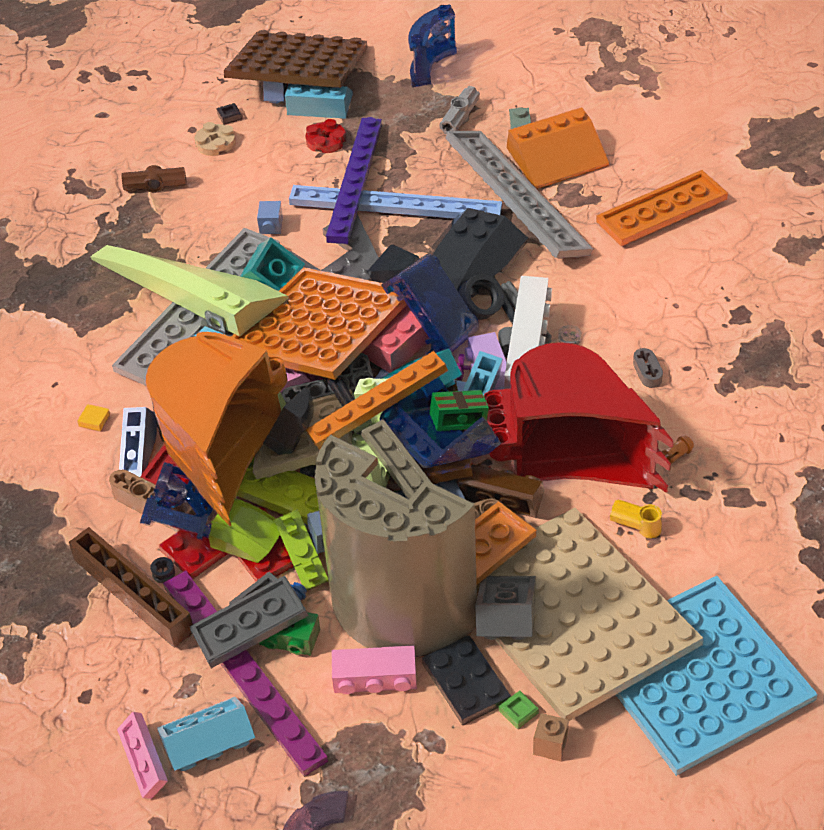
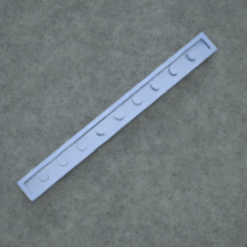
[289,185,502,218]

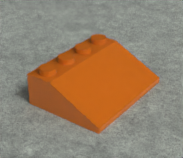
[506,107,609,189]

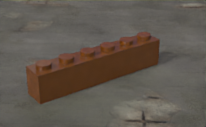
[69,527,193,648]

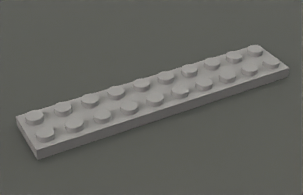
[445,131,593,259]
[112,228,280,386]

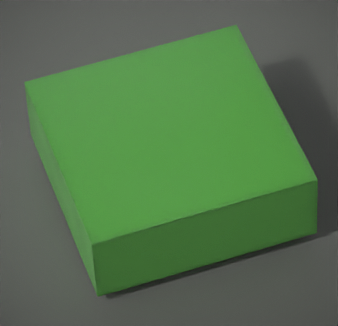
[499,690,539,729]

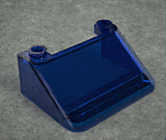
[379,377,501,468]

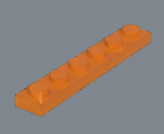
[306,351,448,450]

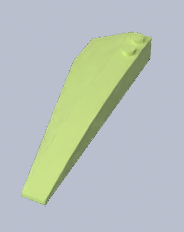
[91,245,288,337]

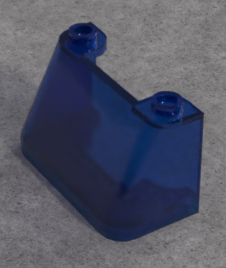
[381,254,479,355]

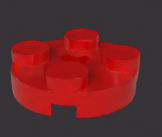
[305,119,346,153]

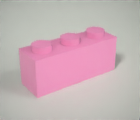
[332,646,417,694]

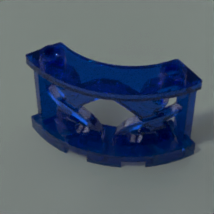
[408,4,457,88]
[140,462,215,541]

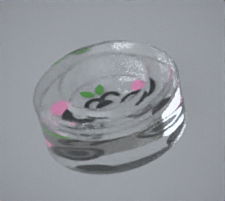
[558,325,582,345]

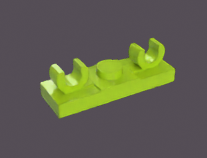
[274,509,329,591]

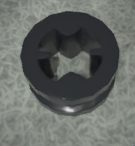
[150,557,175,583]

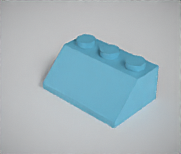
[285,84,353,119]
[157,697,255,771]

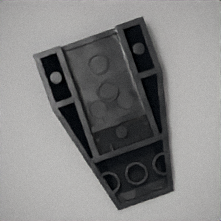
[413,208,529,316]

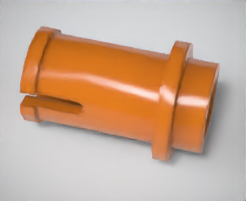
[662,435,694,464]

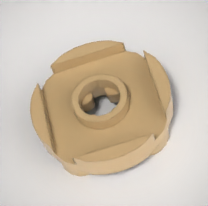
[194,122,236,156]

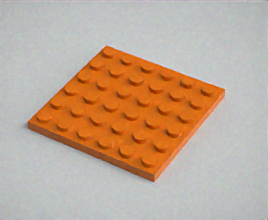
[231,267,414,380]

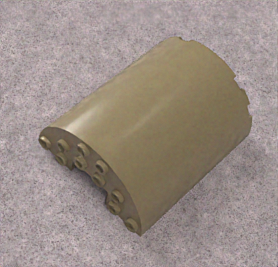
[315,435,477,657]

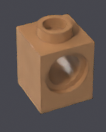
[533,713,569,762]

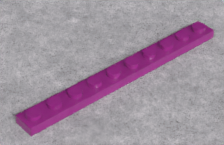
[163,571,328,777]

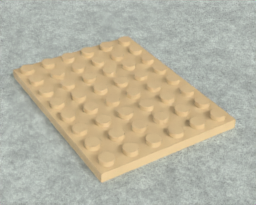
[476,507,703,721]

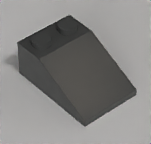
[475,576,536,640]

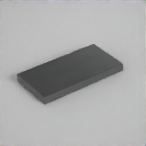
[190,575,308,669]

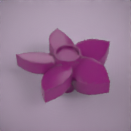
[457,354,470,381]

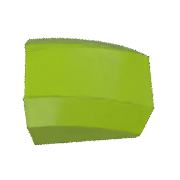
[208,498,280,563]

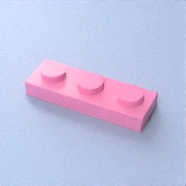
[117,712,168,799]

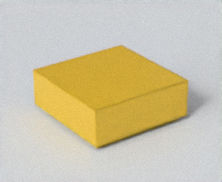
[77,404,110,431]

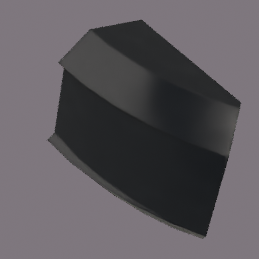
[263,388,314,455]

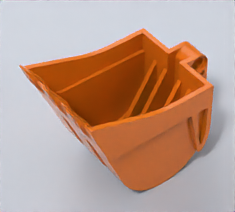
[146,332,288,526]

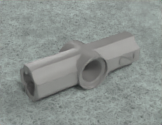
[440,86,480,135]

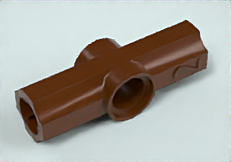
[121,165,187,193]

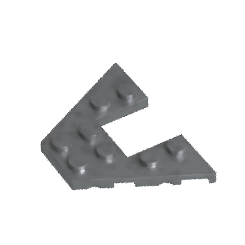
[290,214,378,281]

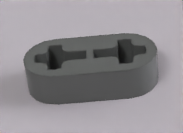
[633,348,663,388]

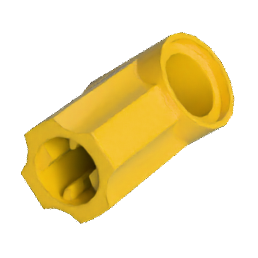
[610,499,662,538]

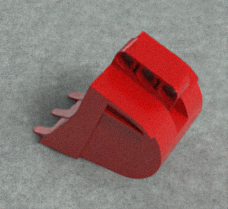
[484,342,674,493]

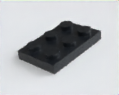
[422,635,511,726]

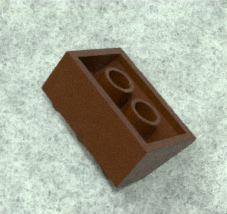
[458,463,544,518]

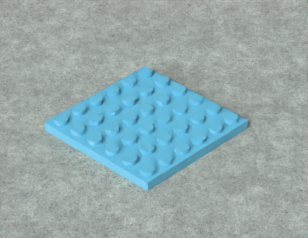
[616,575,818,776]

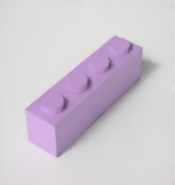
[465,332,507,390]

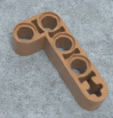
[109,469,209,532]

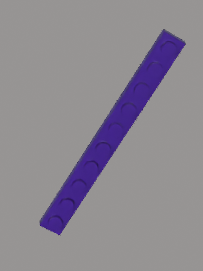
[326,117,382,244]

